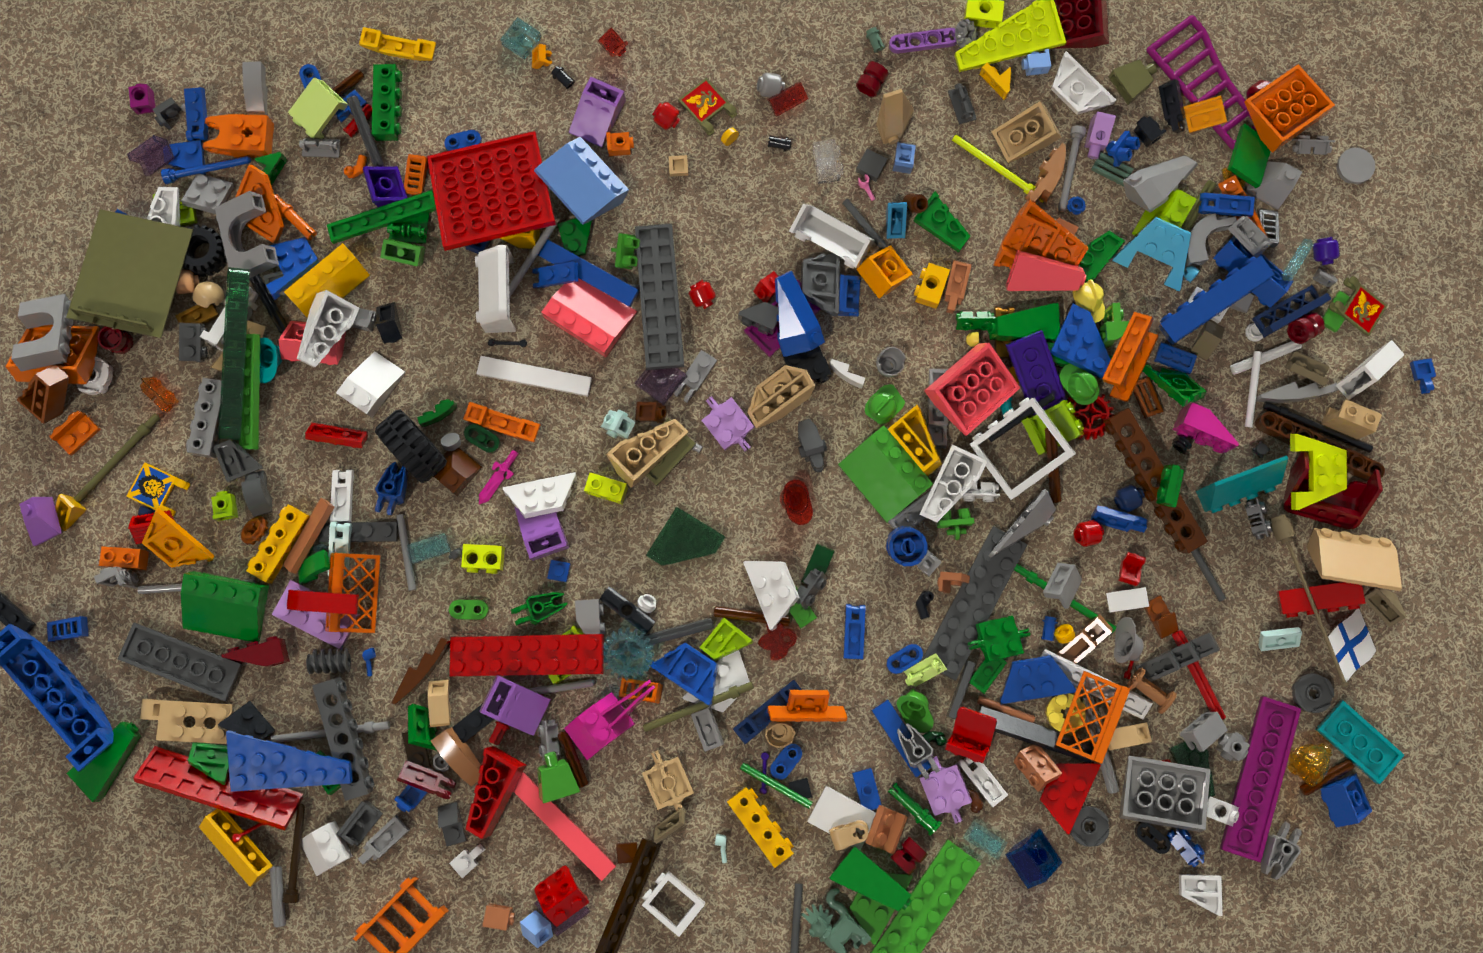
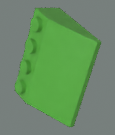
[838,425,933,523]

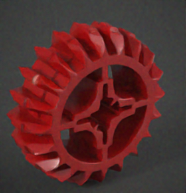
[1067,394,1114,441]

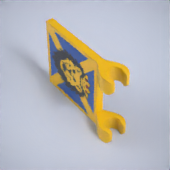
[126,462,190,517]

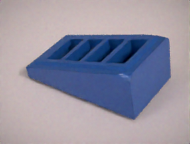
[47,616,88,642]

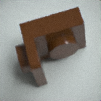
[635,402,667,424]

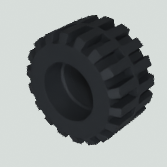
[183,225,227,277]

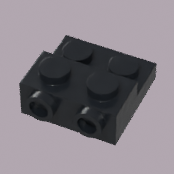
[782,346,831,384]

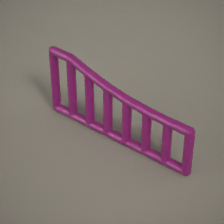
[1146,15,1257,150]

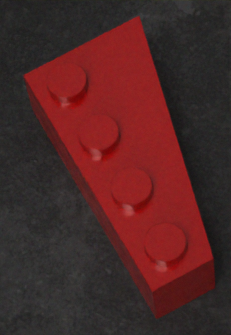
[1276,582,1366,618]
[465,746,526,839]

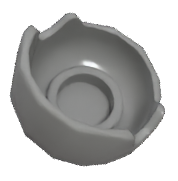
[876,347,906,378]

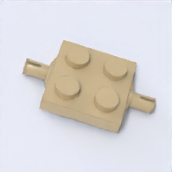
[642,750,694,813]

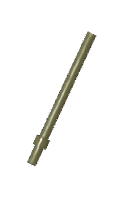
[74,413,160,503]
[643,681,754,732]

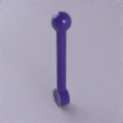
[759,752,769,795]

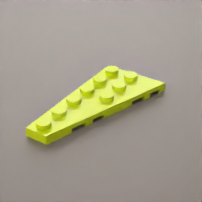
[954,0,1066,72]

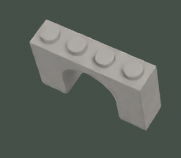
[215,191,279,281]
[11,294,73,371]

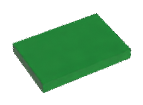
[1228,124,1271,188]

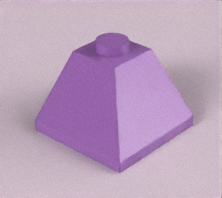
[20,497,62,546]

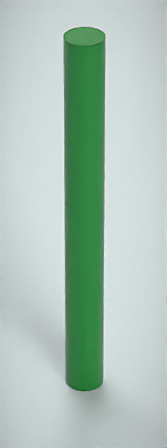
[740,762,813,809]

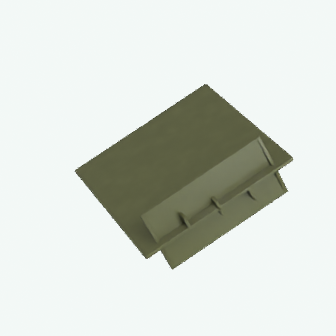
[66,209,193,338]

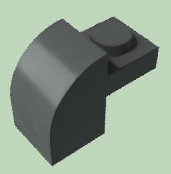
[241,470,273,517]

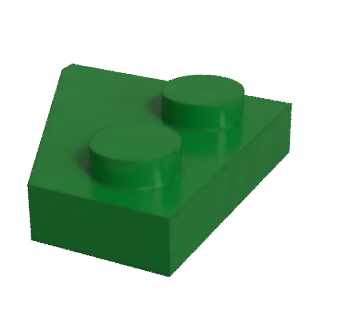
[188,742,229,785]

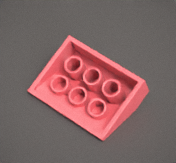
[541,278,637,357]
[924,342,1020,436]

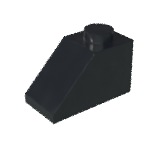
[376,302,402,344]

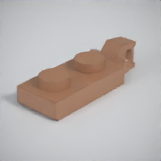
[944,260,972,314]

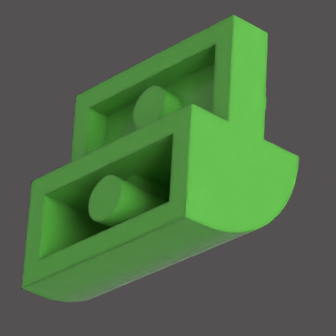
[1098,303,1129,349]

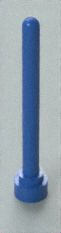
[161,156,251,184]

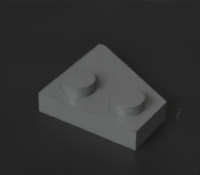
[213,439,263,482]

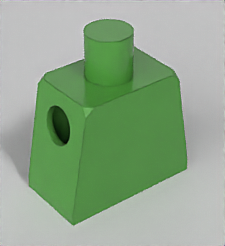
[537,752,580,804]

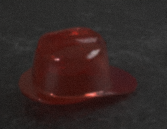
[780,479,813,525]

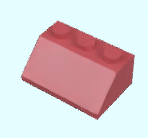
[278,321,346,365]

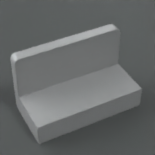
[1043,563,1082,609]

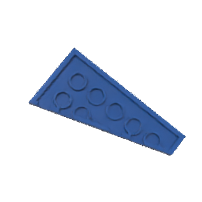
[226,730,353,792]

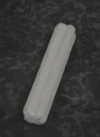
[269,866,286,927]

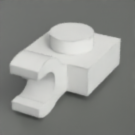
[449,844,485,878]

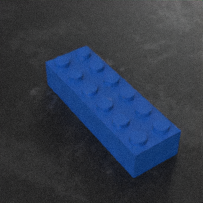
[1158,256,1275,346]

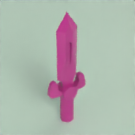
[479,450,518,505]

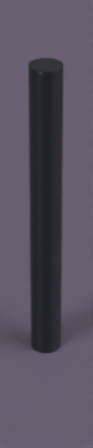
[988,393,1055,442]

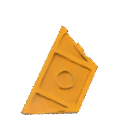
[142,507,214,568]

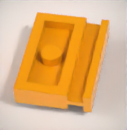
[1183,95,1227,133]

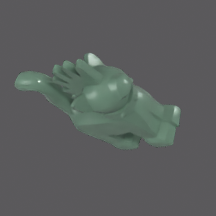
[801,888,872,953]

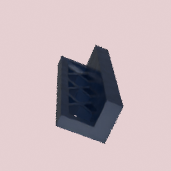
[1252,285,1331,338]

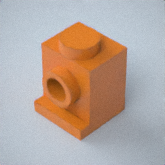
[606,132,634,157]

